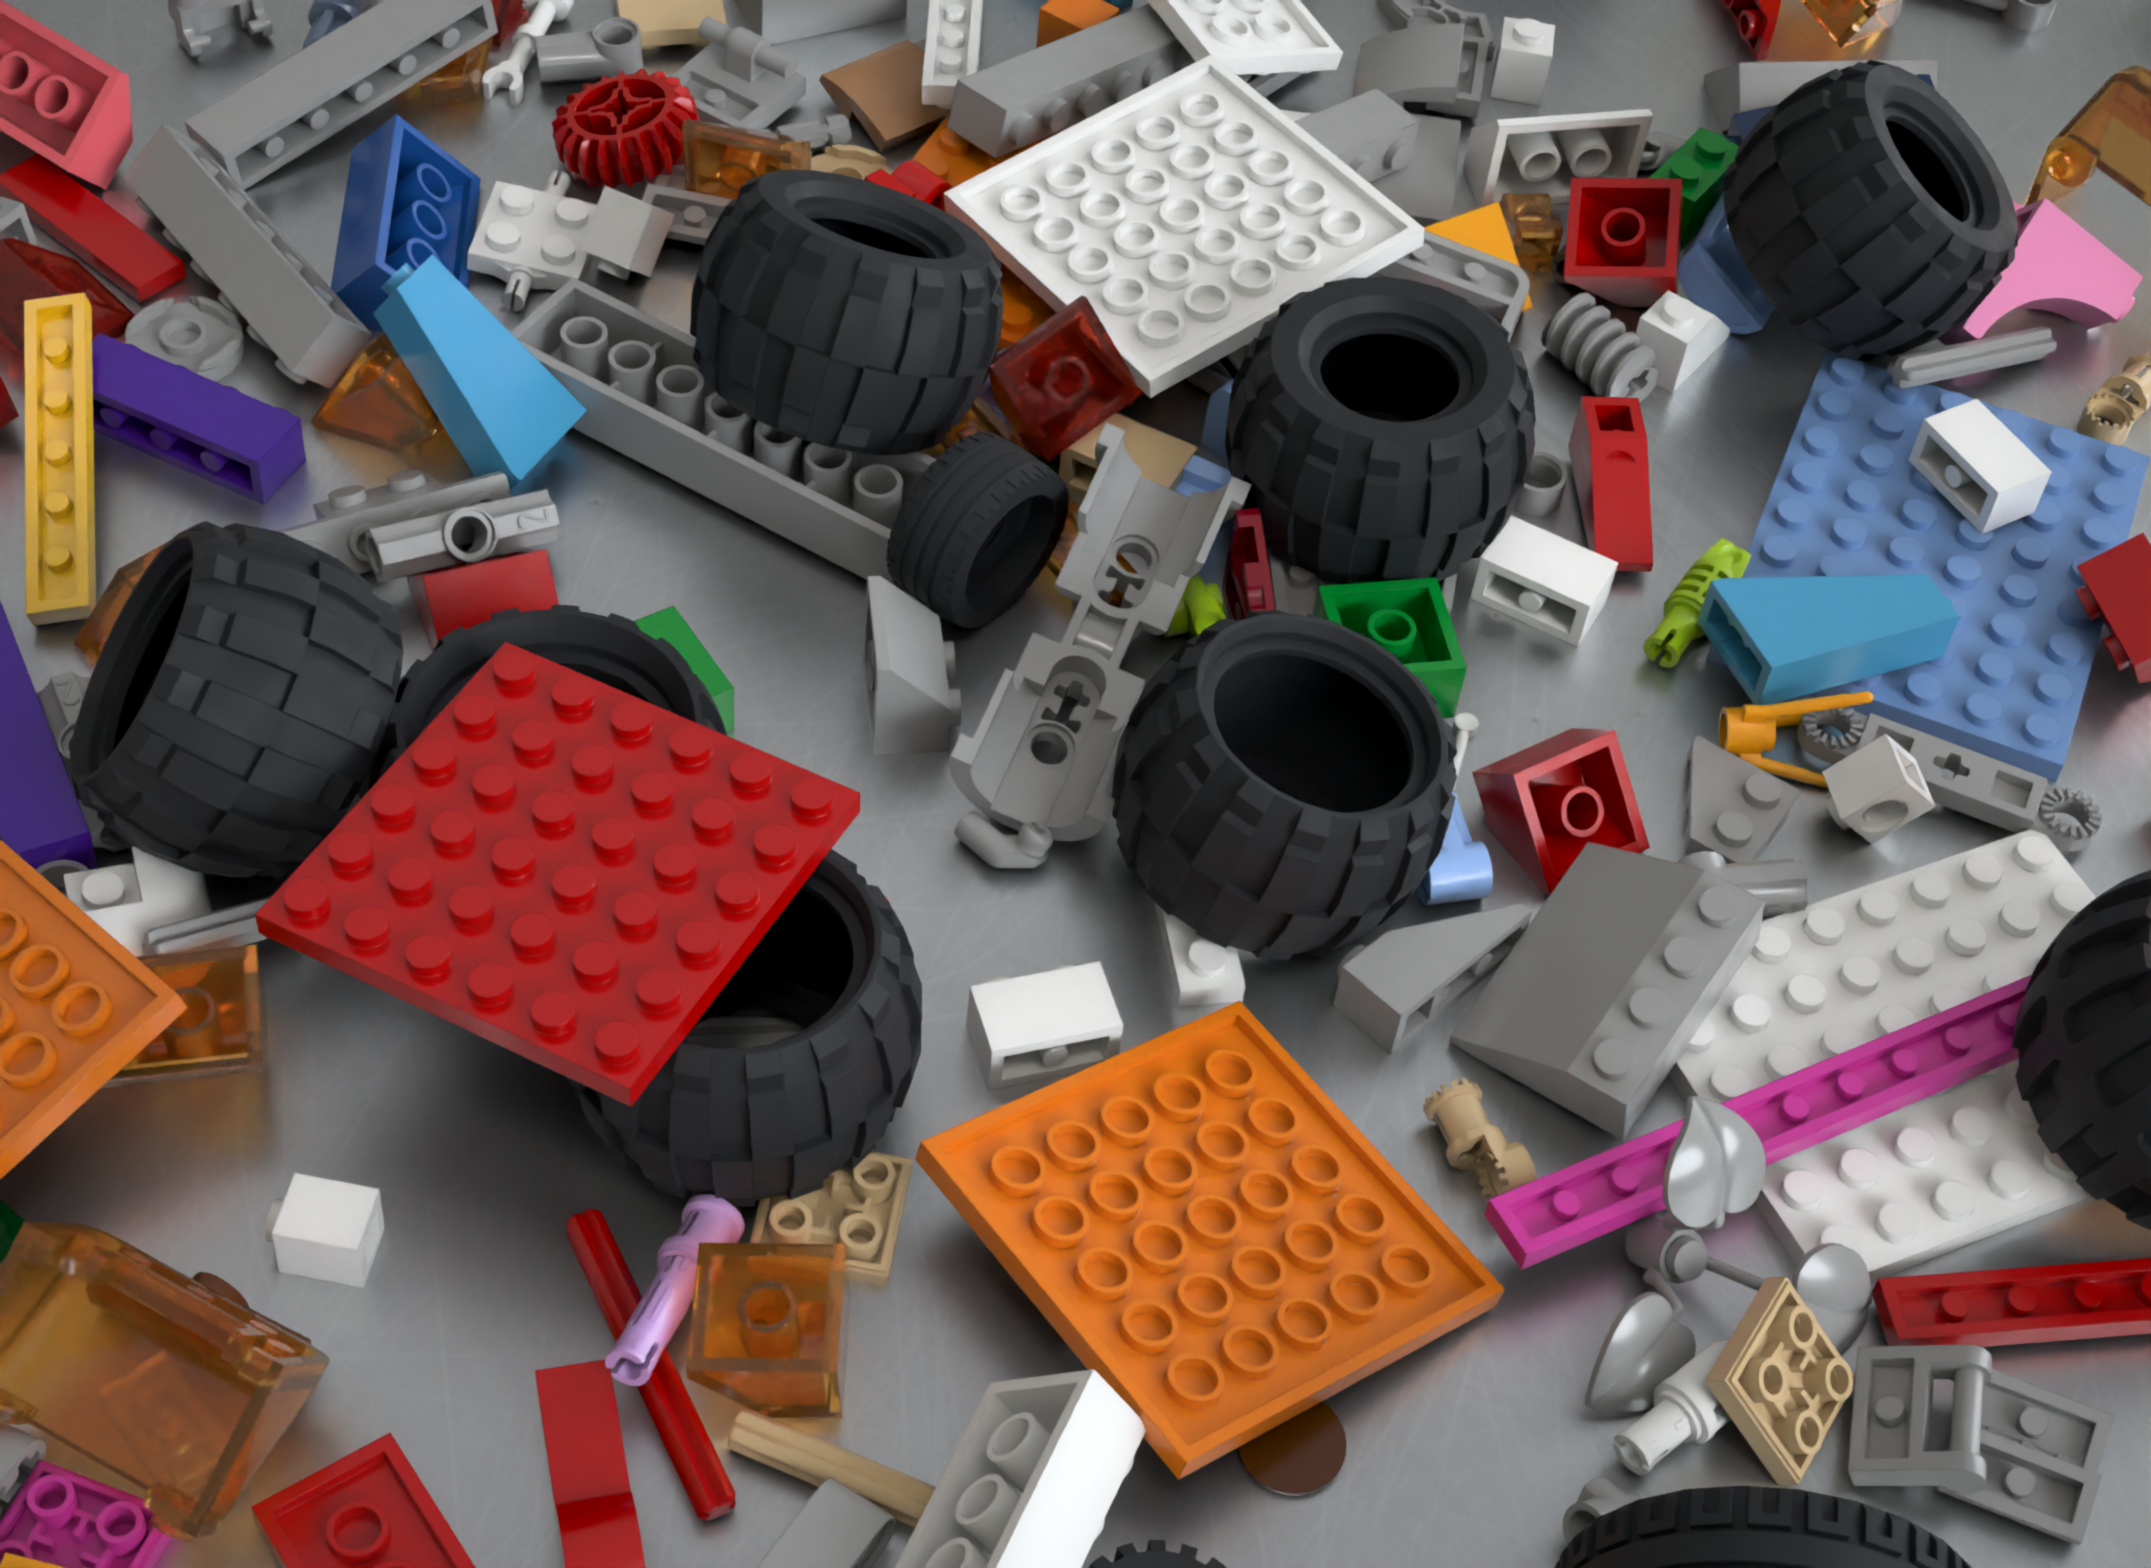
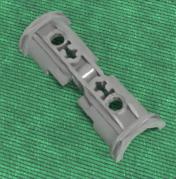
[949,422,1252,841]

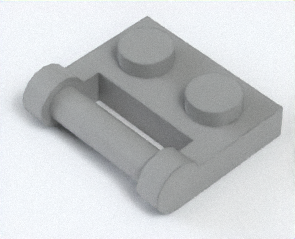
[1848,1344,1992,1494]

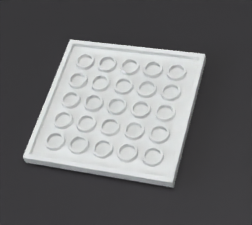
[944,54,1425,398]

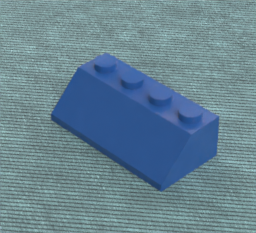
[331,114,481,331]

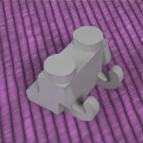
[168,0,273,57]

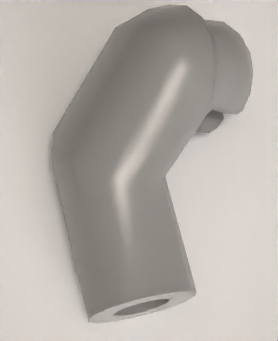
[1639,131,1687,171]
[954,811,1053,868]

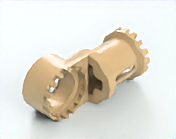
[2077,351,2151,446]
[1423,1078,1537,1203]

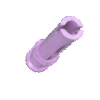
[605,1194,745,1386]

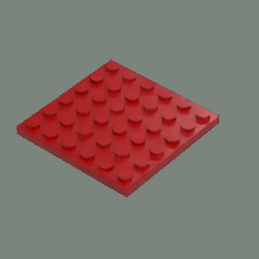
[255,642,860,1107]

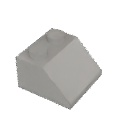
[863,576,961,754]

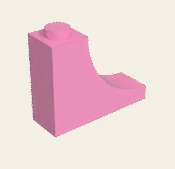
[1937,198,2143,346]

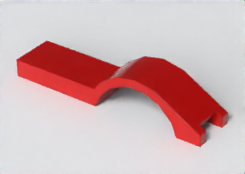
[535,1359,646,1568]

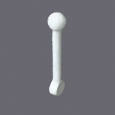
[1453,712,1479,798]

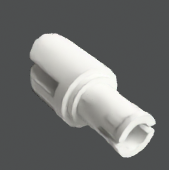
[1613,1340,1731,1475]

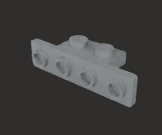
[278,470,511,574]

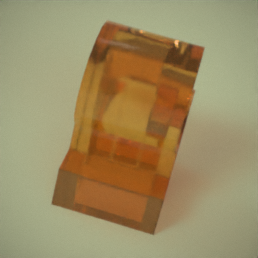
[1500,193,1564,271]

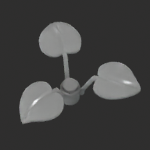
[1584,1096,1872,1411]

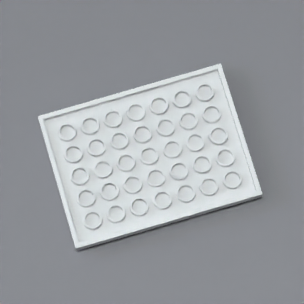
[1668,829,2096,1283]

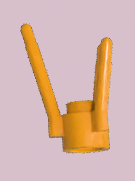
[1718,691,1873,788]

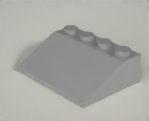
[1450,842,1765,1141]

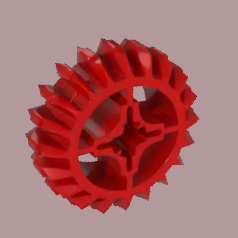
[552,69,701,189]

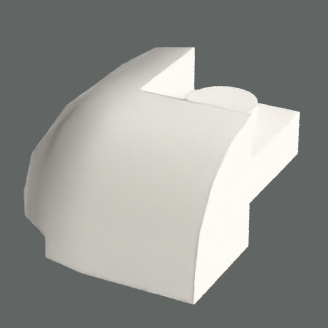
[63,847,216,996]

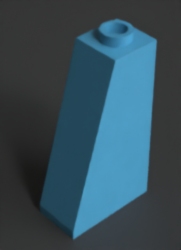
[373,254,587,489]
[1697,574,1960,705]

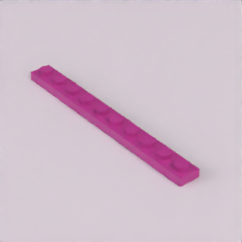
[1484,975,2032,1270]

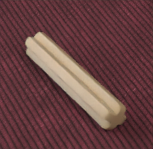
[728,1409,936,1527]

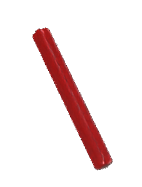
[566,1208,736,1521]

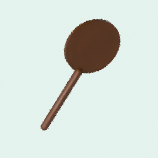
[1237,1401,1346,1496]

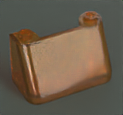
[0,1222,330,1542]

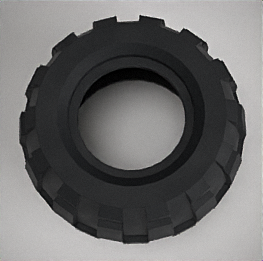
[1723,60,2018,362]
[690,169,1004,455]
[1225,277,1536,584]
[69,521,403,878]
[1111,610,1457,961]
[567,849,922,1206]

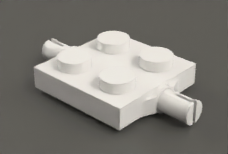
[467,170,597,312]

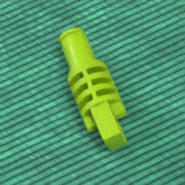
[1643,538,1751,668]

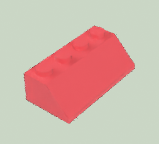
[0,0,133,190]

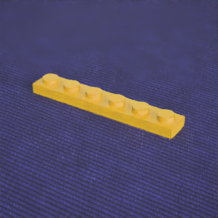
[24,292,96,626]

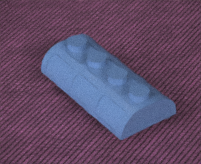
[1678,191,1775,334]

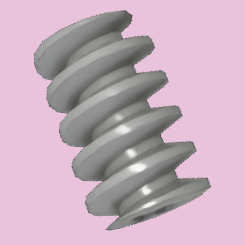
[1541,292,1659,403]

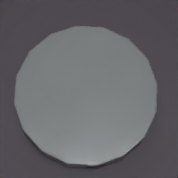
[125,296,245,382]

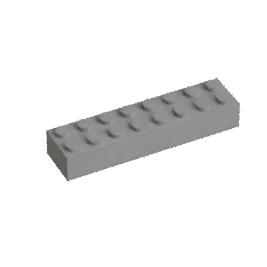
[510,277,936,588]

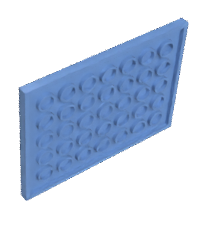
[1706,350,2150,781]

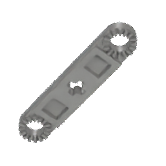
[1797,708,2102,851]

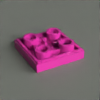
[0,1459,180,1568]

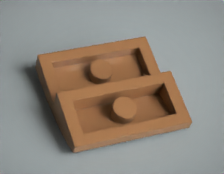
[819,40,951,153]

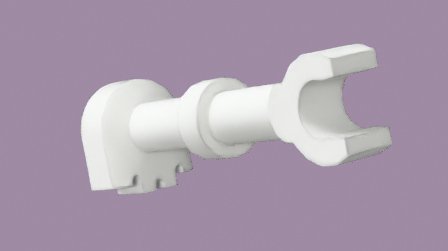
[482,0,574,106]

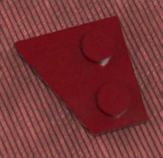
[1221,508,1275,621]

